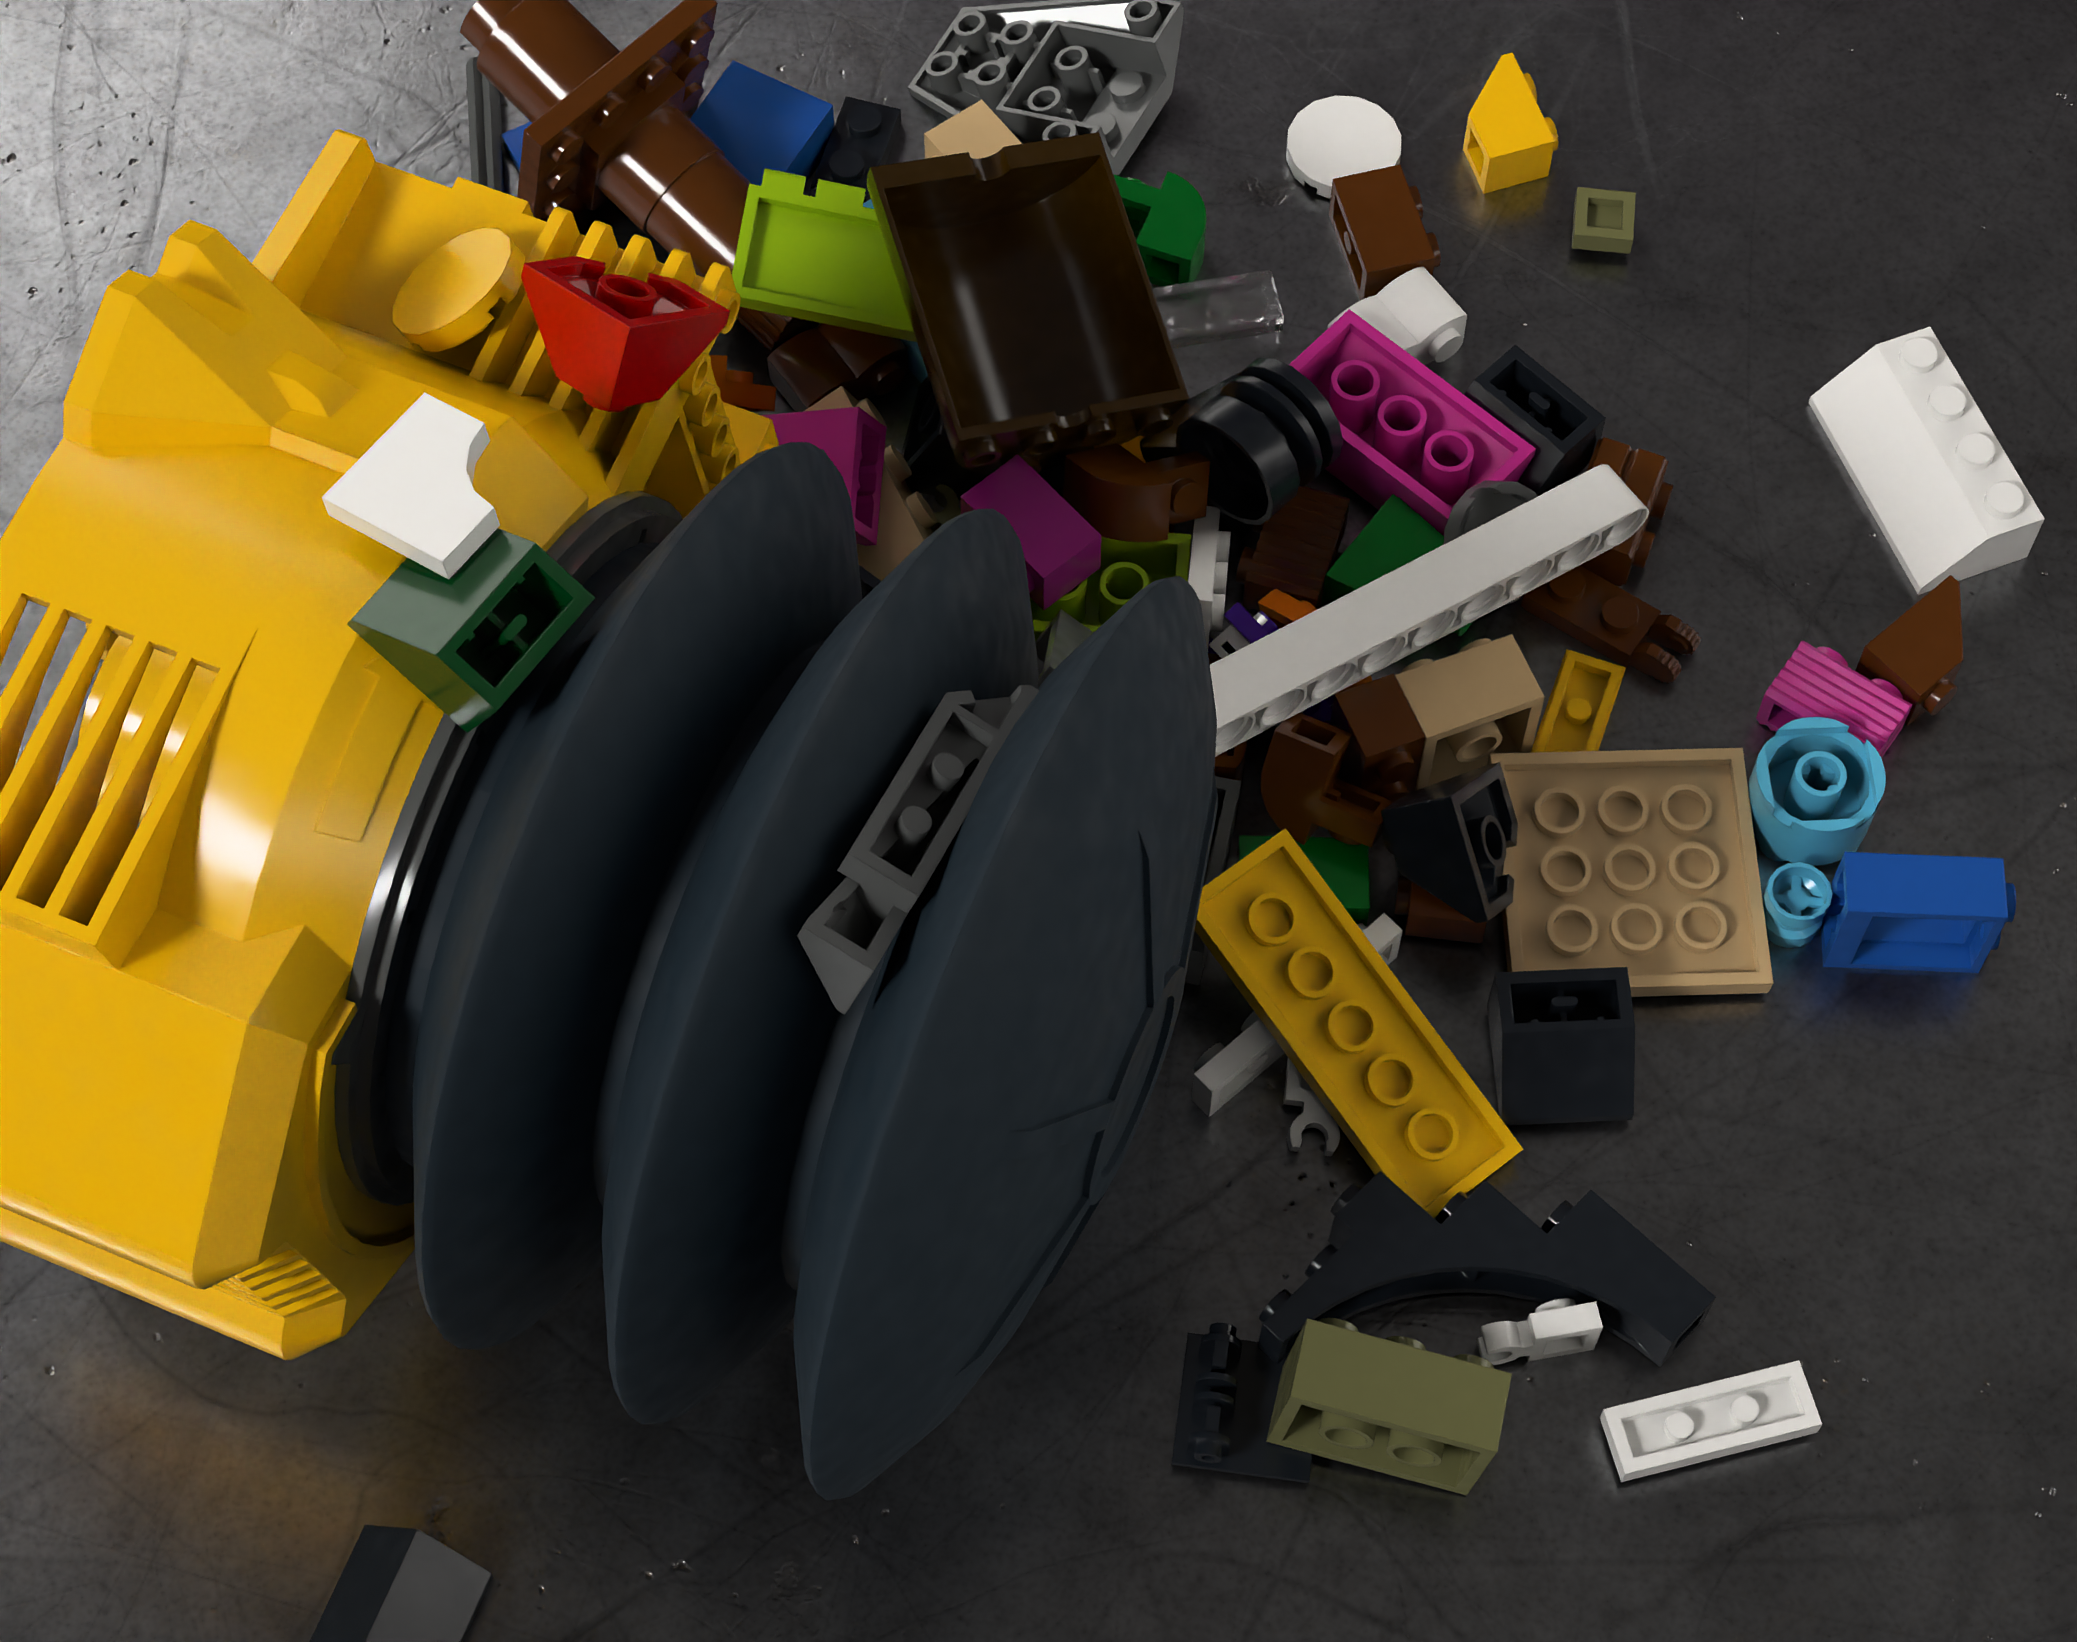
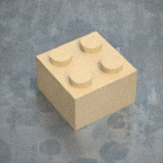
[1395,634,1545,791]

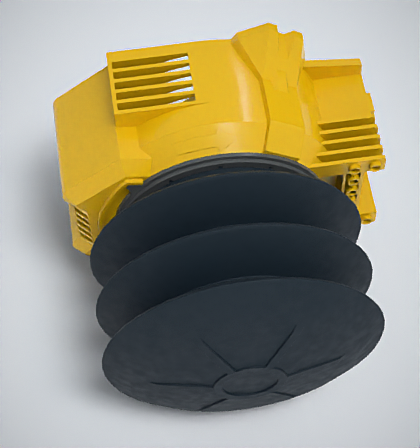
[0,129,1218,1500]

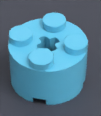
[1748,717,1886,866]

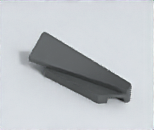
[797,685,1039,1015]

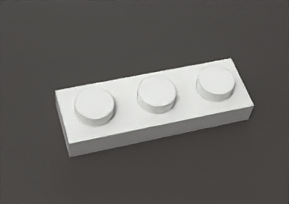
[1188,506,1231,650]
[1600,1360,1822,1482]

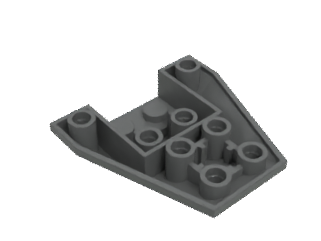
[908,0,1184,175]

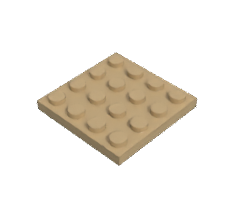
[1487,748,1774,997]

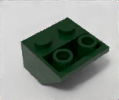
[347,528,595,733]

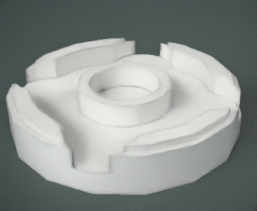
[1286,95,1402,199]

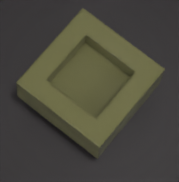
[1571,187,1636,254]

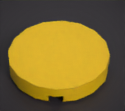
[392,228,525,352]

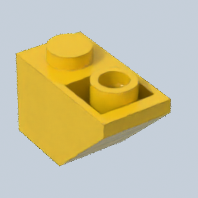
[1463,52,1559,194]

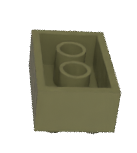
[1266,1318,1512,1495]

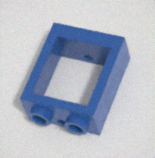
[1821,852,2016,973]

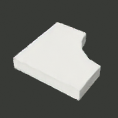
[321,392,500,579]

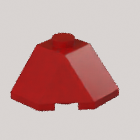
[521,256,730,412]

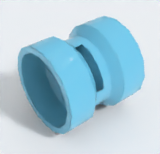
[1762,862,1832,948]

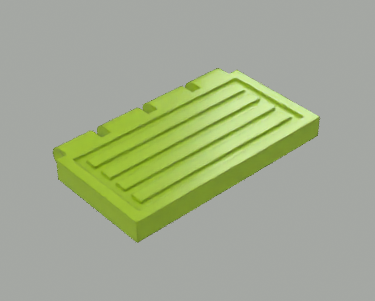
[732,168,917,342]

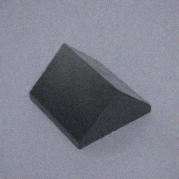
[309,1525,493,1642]

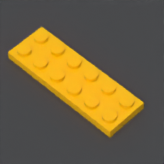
[1195,828,1524,1218]

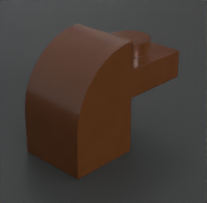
[1063,443,1210,542]
[1260,713,1393,848]

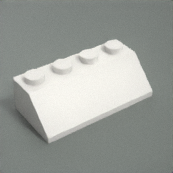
[1808,327,2045,595]

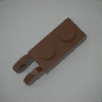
[1521,565,1701,684]

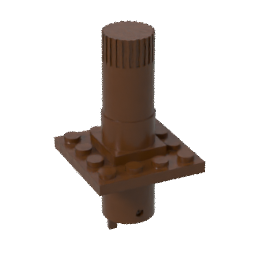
[460,0,819,353]

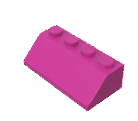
[1289,309,1536,536]

